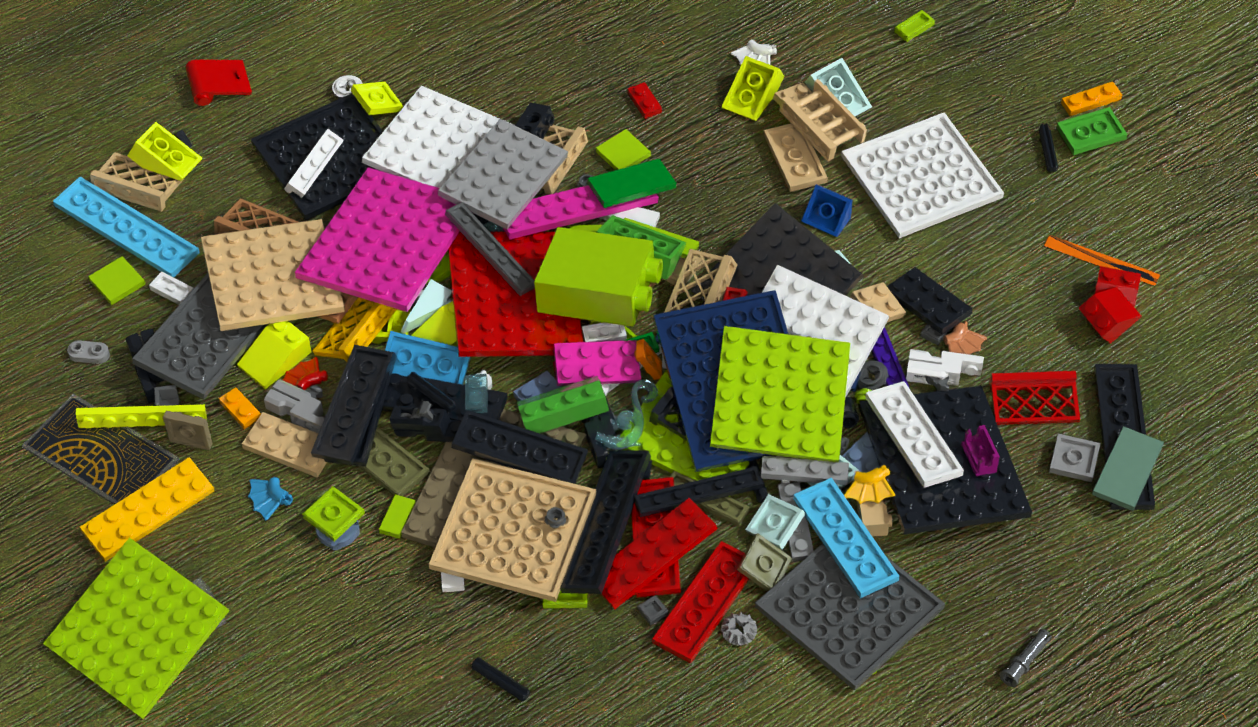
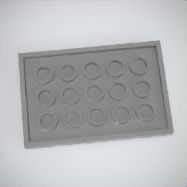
[438,119,568,229]

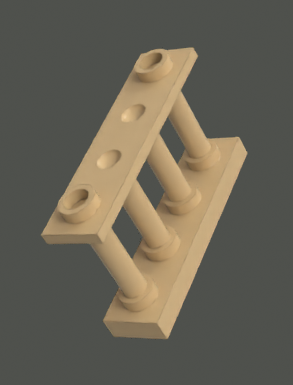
[779,79,867,162]

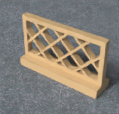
[542,125,588,195]
[90,152,184,212]
[664,249,737,313]

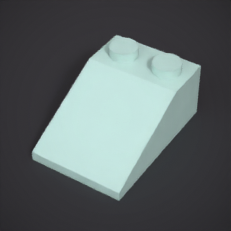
[805,58,872,117]

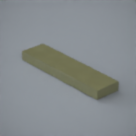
[670,471,750,526]

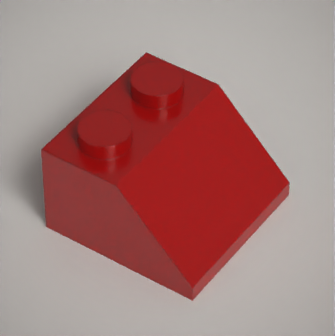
[1094,266,1141,307]
[1078,287,1142,344]

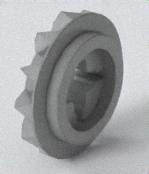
[721,612,757,645]

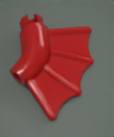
[283,357,328,390]

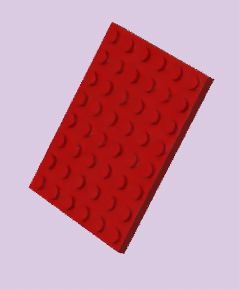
[448,232,583,357]

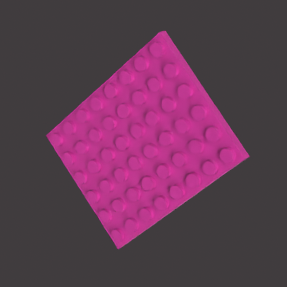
[295,168,472,312]

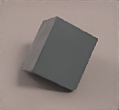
[154,385,180,406]

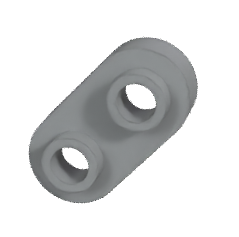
[67,341,110,364]

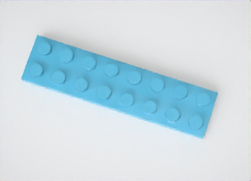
[53,177,200,278]

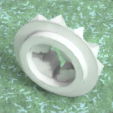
[332,75,363,99]

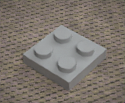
[1049,434,1100,482]

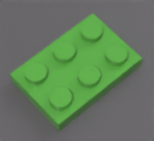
[1056,107,1127,155]

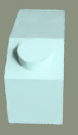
[400,279,452,334]

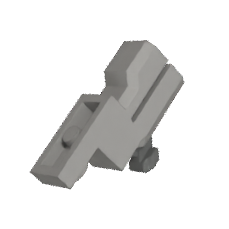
[264,379,325,433]

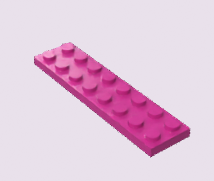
[503,185,658,240]

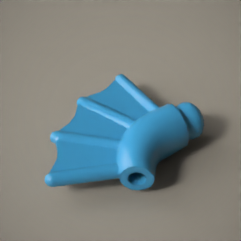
[248,477,293,520]

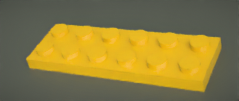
[80,457,214,562]

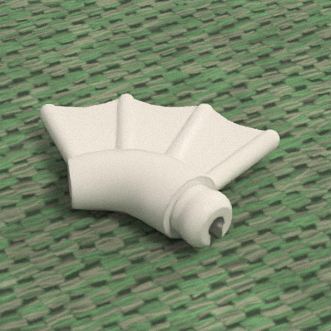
[731,40,777,65]

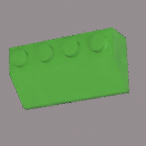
[596,215,686,280]
[517,376,609,433]

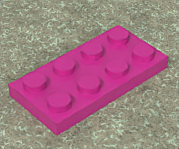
[553,340,641,386]

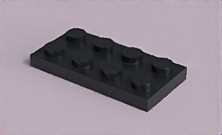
[887,267,972,335]

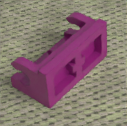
[961,425,1000,476]

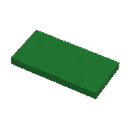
[587,159,677,208]

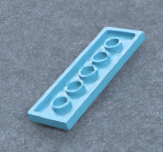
[793,478,899,598]

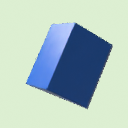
[801,184,853,237]

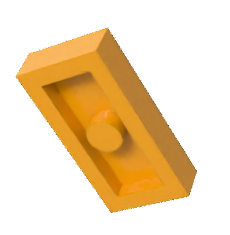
[219,387,261,429]

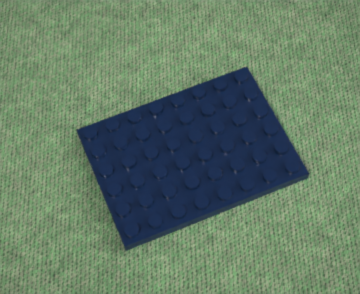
[653,290,789,472]

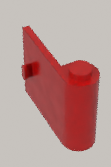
[185,59,252,106]

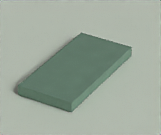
[1092,426,1164,511]

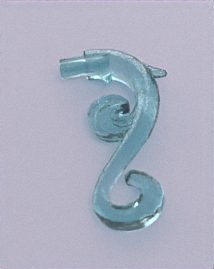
[595,380,658,450]

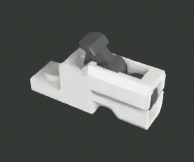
[906,349,984,391]

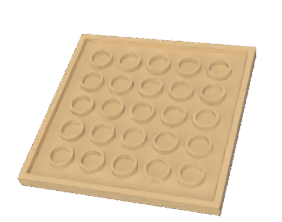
[201,219,345,331]
[429,458,596,602]

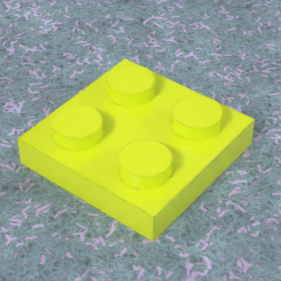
[351,82,403,115]

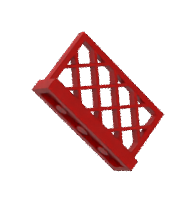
[989,371,1080,425]

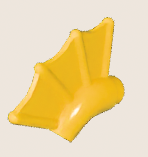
[844,465,895,504]

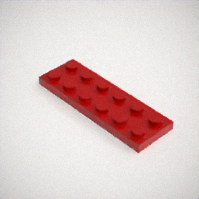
[632,477,681,598]
[600,498,718,610]
[652,541,749,664]

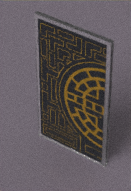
[22,394,179,505]

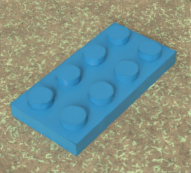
[385,331,470,385]

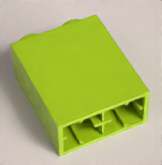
[534,227,663,327]

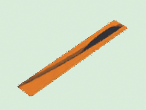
[1044,235,1160,286]

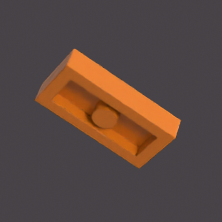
[634,339,662,380]

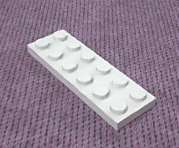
[866,381,964,488]

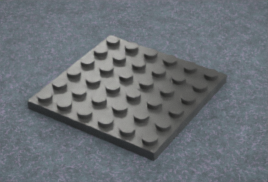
[755,544,945,691]

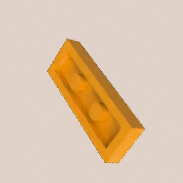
[1061,82,1122,117]

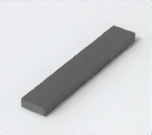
[445,202,535,296]

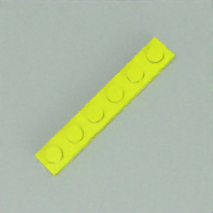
[76,404,207,428]

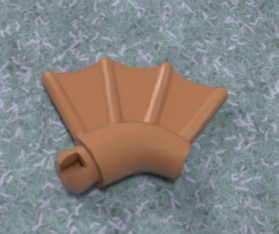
[943,321,987,355]

